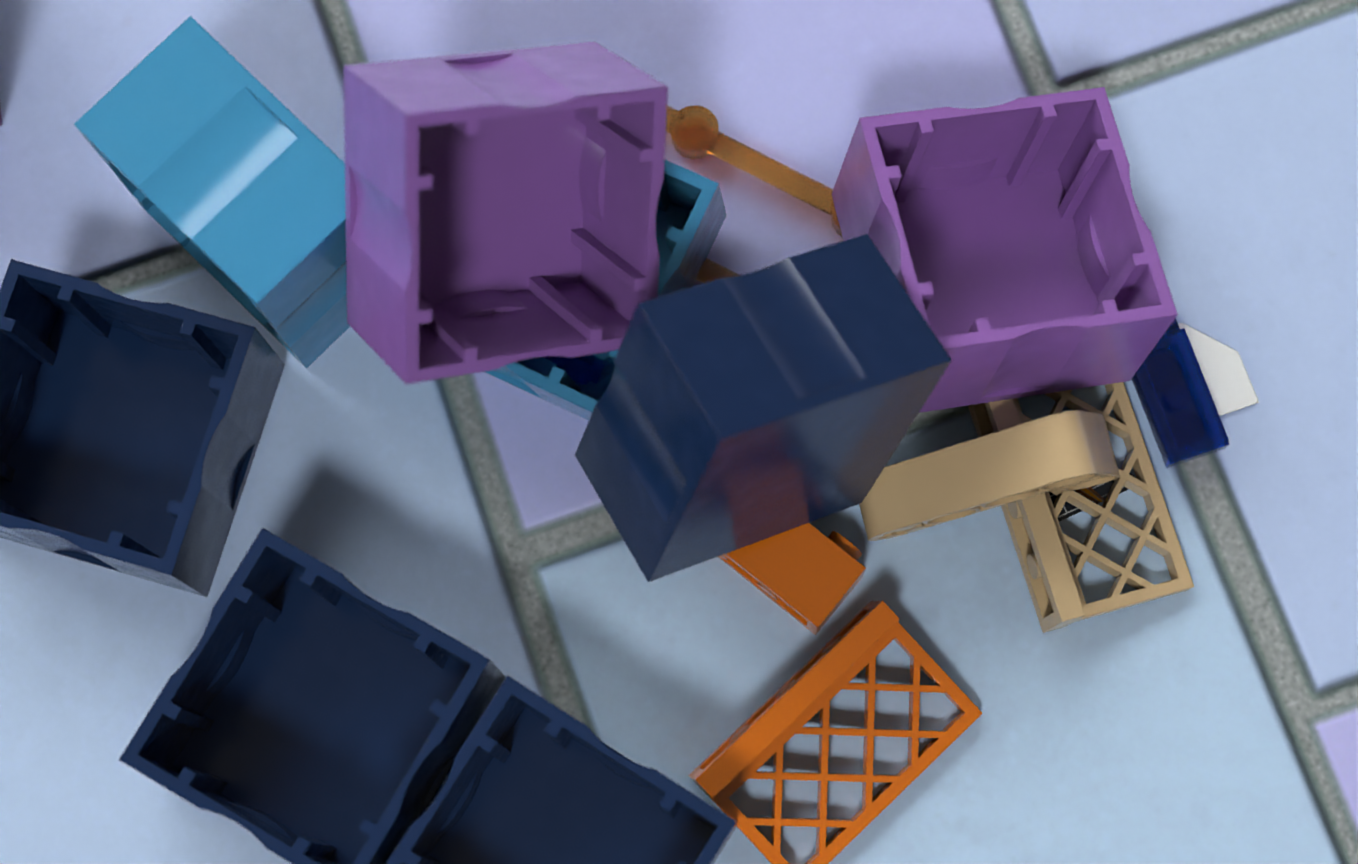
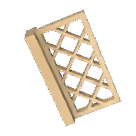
[968,382,1194,633]

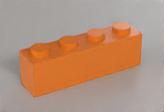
[718,523,866,635]

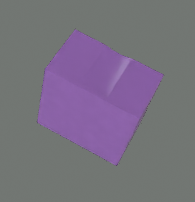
[343,42,668,384]
[831,87,1178,413]

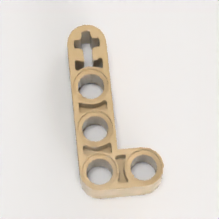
[859,410,1120,541]

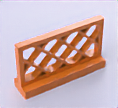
[688,600,983,864]

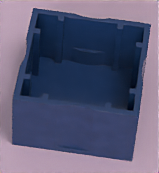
[575,234,952,582]
[0,259,285,597]
[119,528,505,864]
[386,676,737,864]

